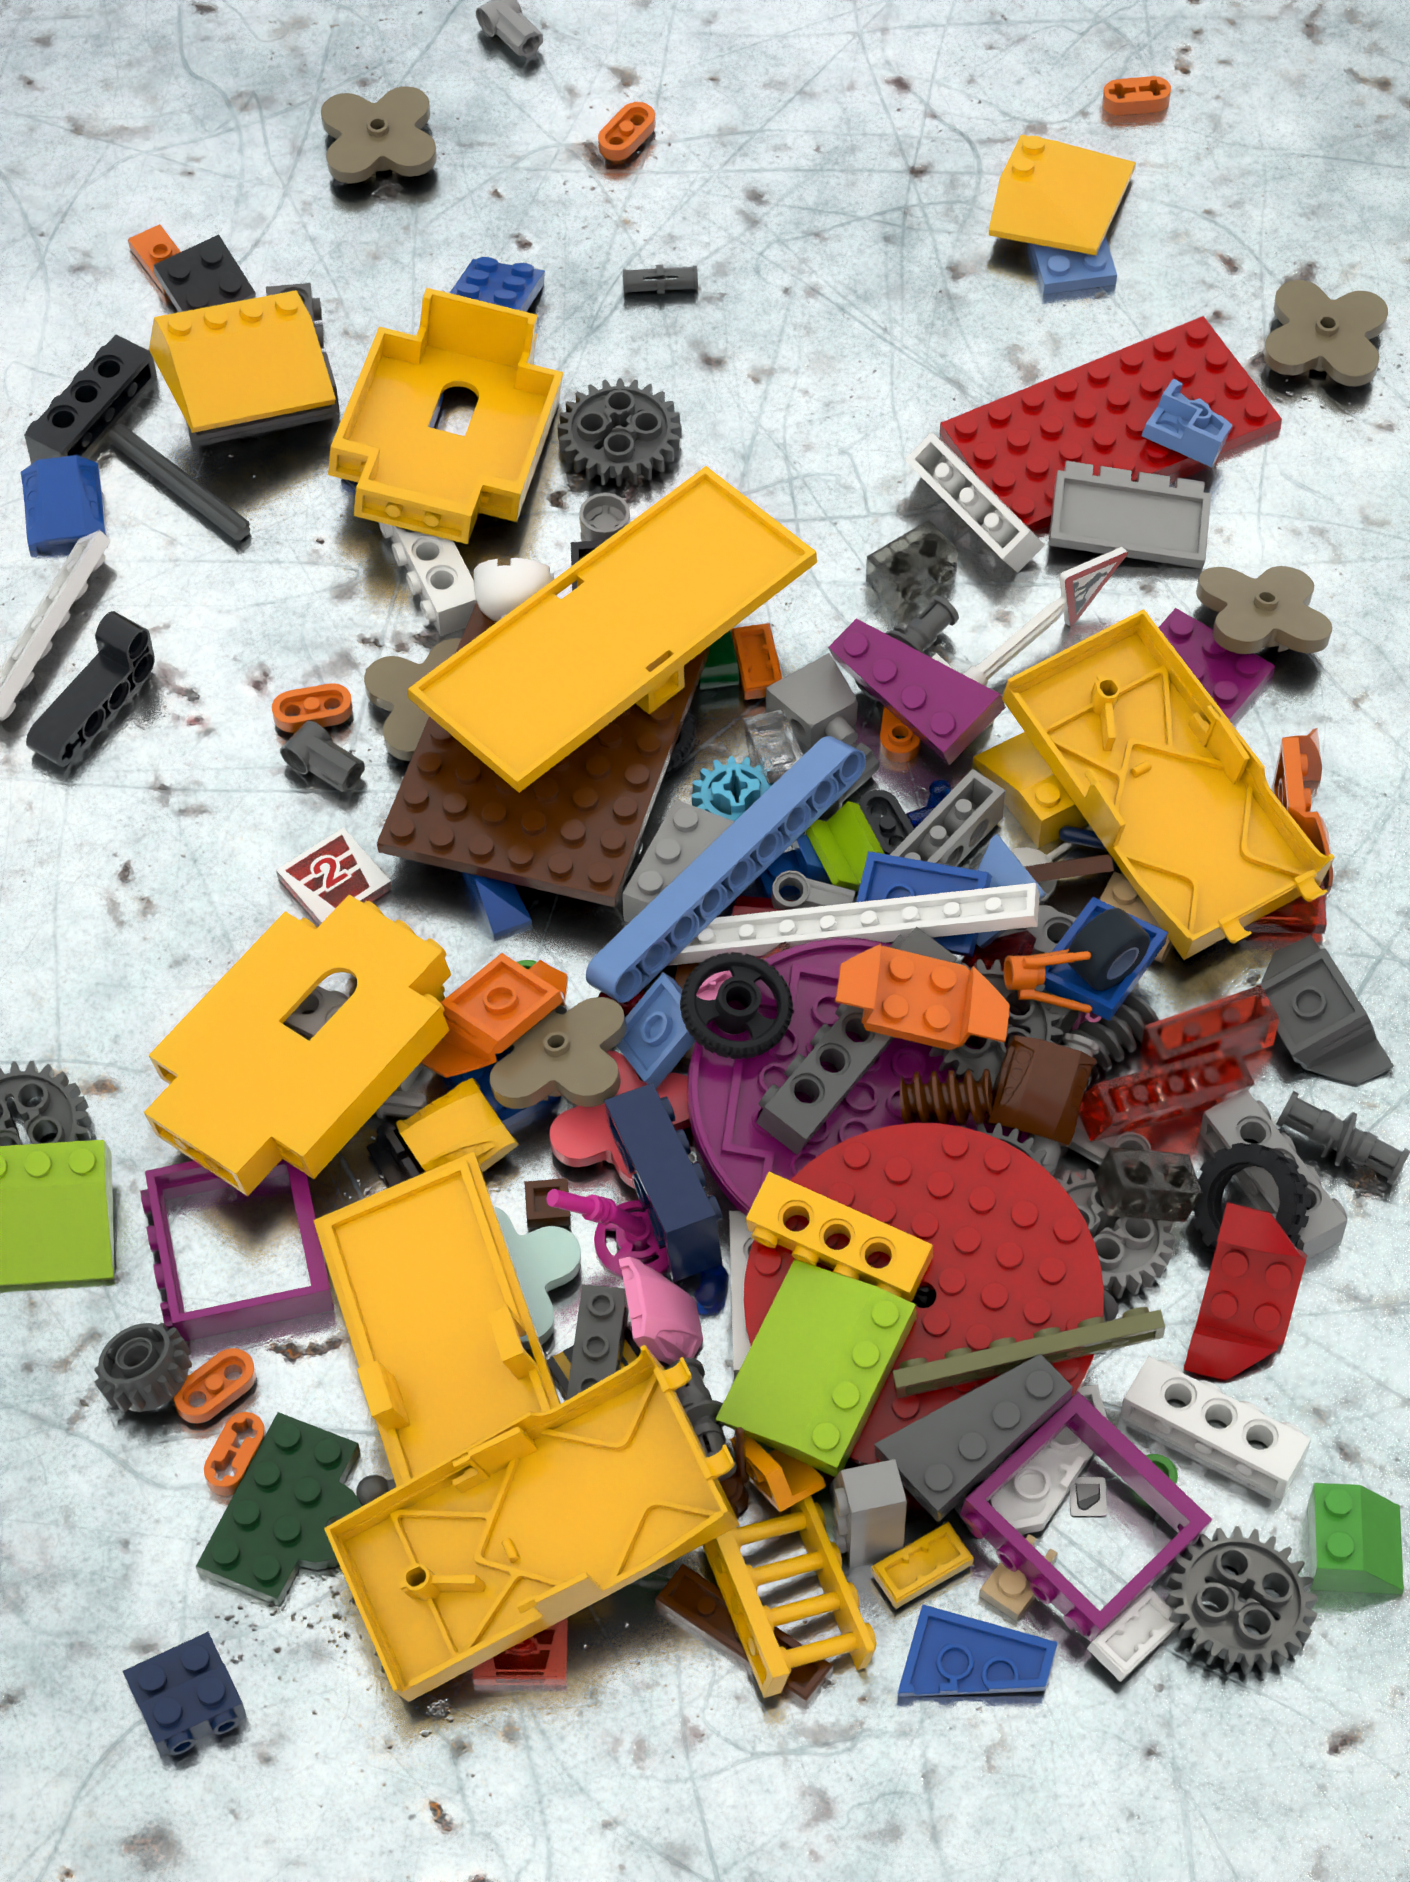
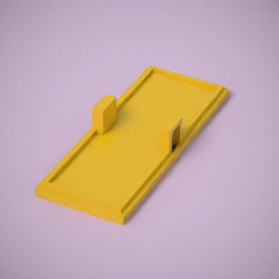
[408,466,817,793]
[313,1152,561,1487]

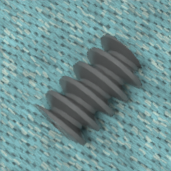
[1069,992,1160,1081]

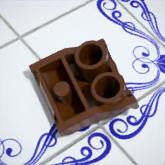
[985,1035,1097,1147]

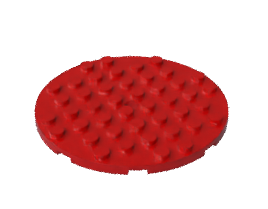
[744,1123,1104,1466]

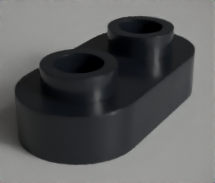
[859,790,914,855]

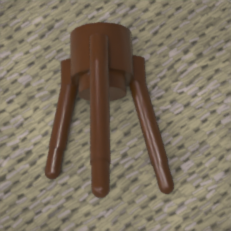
[720,1427,749,1519]

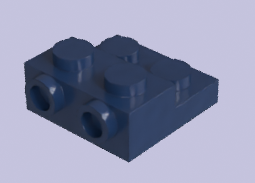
[123,1631,247,1757]

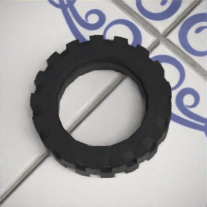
[1190,1143,1311,1249]

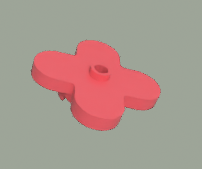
[550,1050,691,1188]

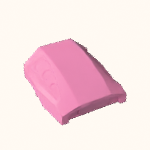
[619,1257,703,1365]

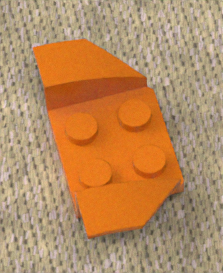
[1272,728,1333,886]
[835,944,1010,1050]
[421,953,568,1078]

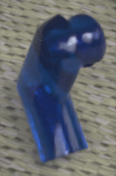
[906,780,951,829]
[694,1265,729,1308]

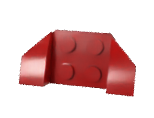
[1183,1202,1307,1380]

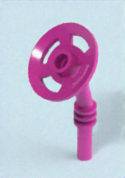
[546,1189,668,1278]

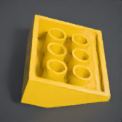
[149,290,336,433]
[973,732,1088,848]

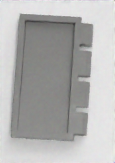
[1048,461,1211,569]

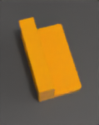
[730,1435,826,1512]

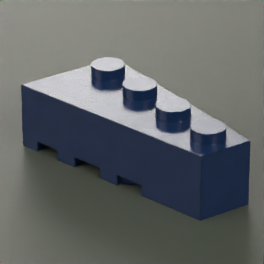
[604,1083,723,1282]

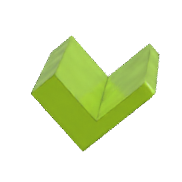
[805,801,885,891]

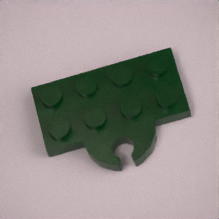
[196,1412,362,1606]

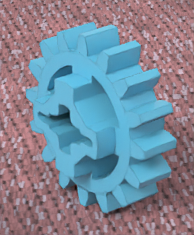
[691,756,775,822]

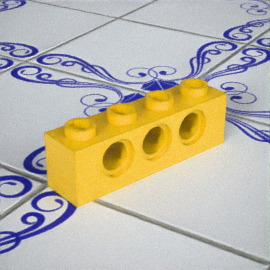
[746,1172,933,1302]

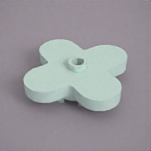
[494,1206,581,1349]

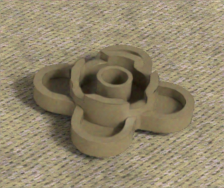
[321,86,437,183]
[1264,280,1388,386]
[1196,566,1332,654]
[364,638,461,761]
[490,997,627,1109]

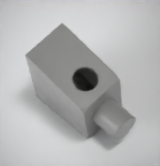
[766,653,858,748]

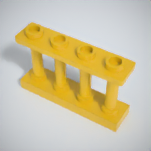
[702,1495,877,1698]

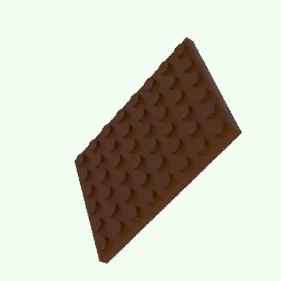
[377,602,710,907]

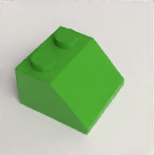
[1307,1483,1404,1594]

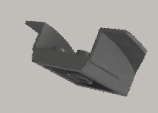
[1251,934,1394,1085]

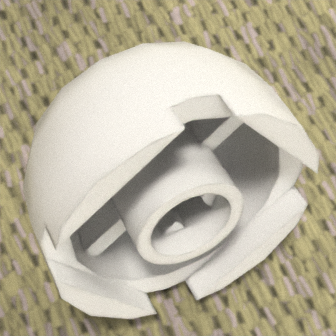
[474,558,554,622]

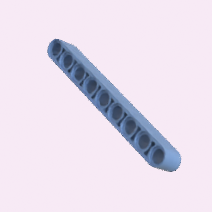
[586,736,866,1003]

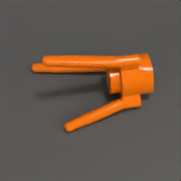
[1003,949,1092,1013]

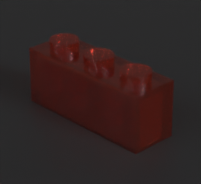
[1140,985,1279,1086]

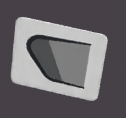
[1070,1477,1107,1516]

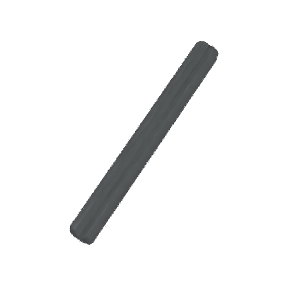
[108,424,251,541]

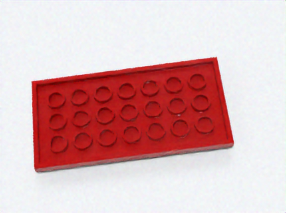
[939,316,1282,532]

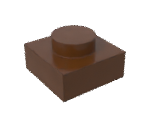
[524,1178,571,1228]

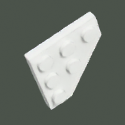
[983,1384,1107,1535]

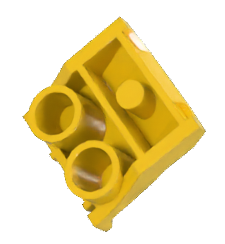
[396,1078,519,1172]

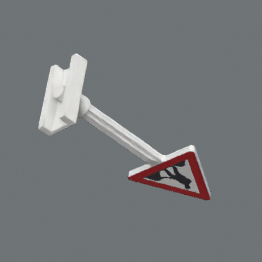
[931,547,1128,730]

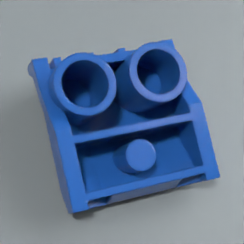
[21,455,106,552]

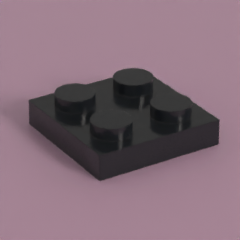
[153,234,256,312]

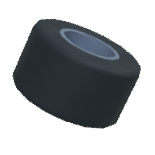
[1068,908,1150,991]

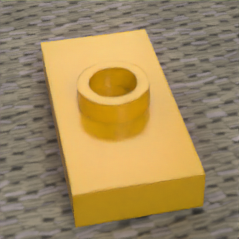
[871,1522,974,1609]

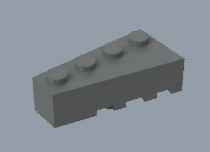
[874,1354,1073,1522]

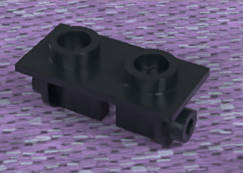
[366,1122,425,1187]

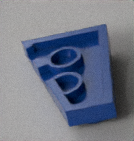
[897,1604,1058,1697]

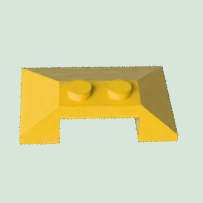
[989,135,1136,255]

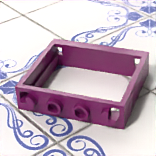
[140,1159,334,1341]
[960,1392,1213,1642]

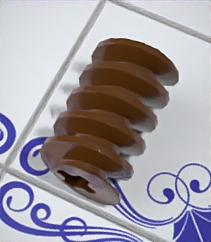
[900,1069,993,1125]

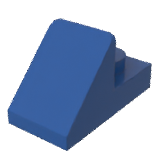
[757,834,832,898]

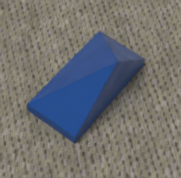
[462,872,532,938]

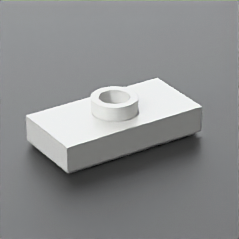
[1087,1587,1181,1682]

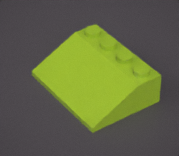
[0,1140,115,1287]
[715,1259,917,1477]

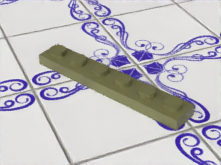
[892,1307,1165,1399]

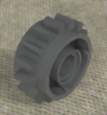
[94,1323,192,1412]

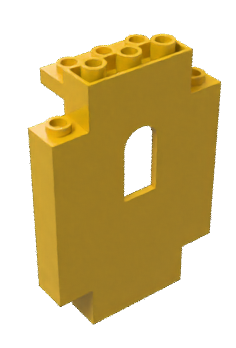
[328,288,564,544]
[143,895,452,1196]

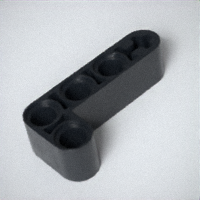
[26,611,155,767]

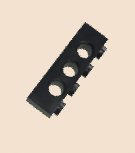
[24,334,157,461]

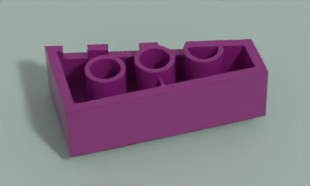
[828,618,1006,765]

